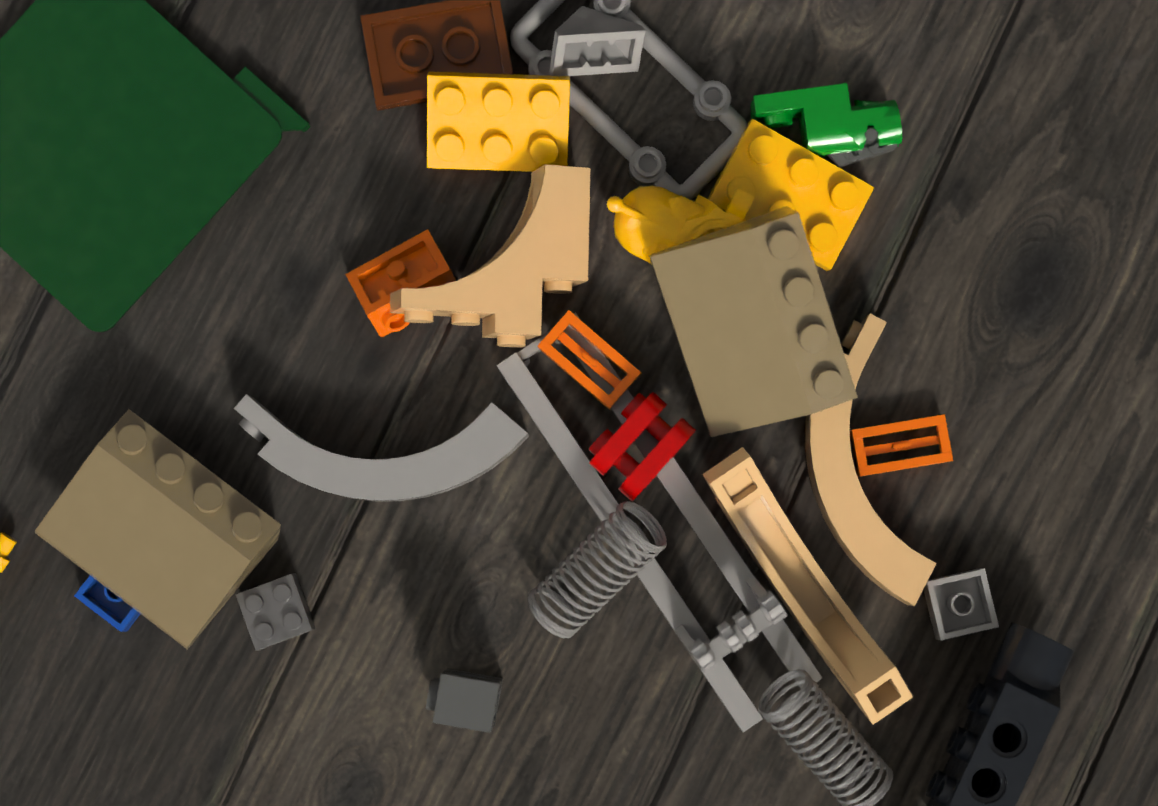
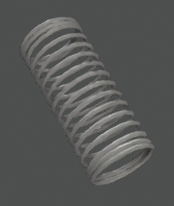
[528,501,667,638]
[758,670,893,806]

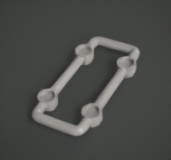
[510,0,748,200]

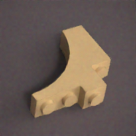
[390,164,590,347]

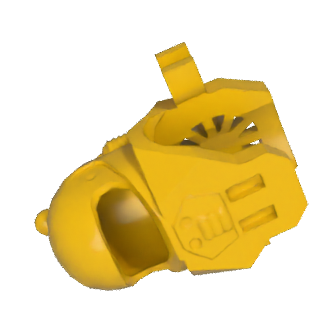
[607,186,755,265]

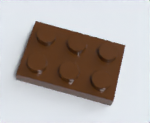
[360,0,513,111]

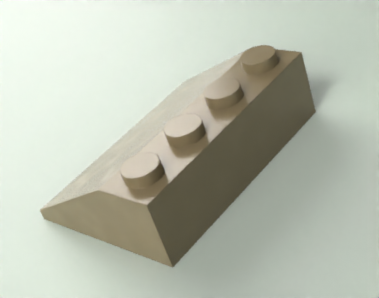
[649,206,858,437]
[35,409,281,650]

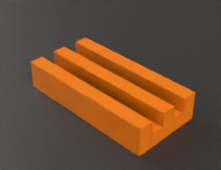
[537,310,641,410]
[850,414,953,477]

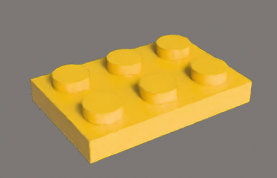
[427,72,570,172]
[708,119,875,271]

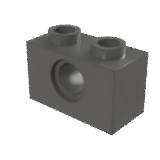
[426,668,503,733]

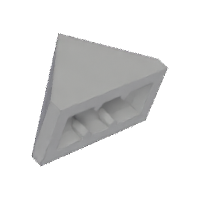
[549,6,646,76]

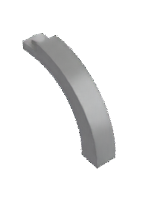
[234,394,529,501]

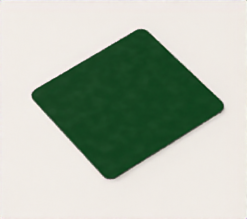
[0,0,282,332]

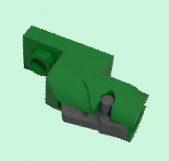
[750,83,902,167]

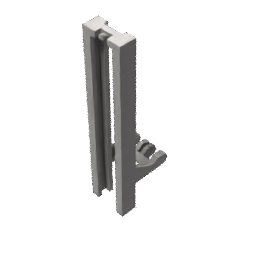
[497,312,823,732]

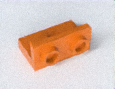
[345,229,456,337]

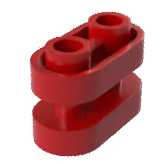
[588,392,697,502]

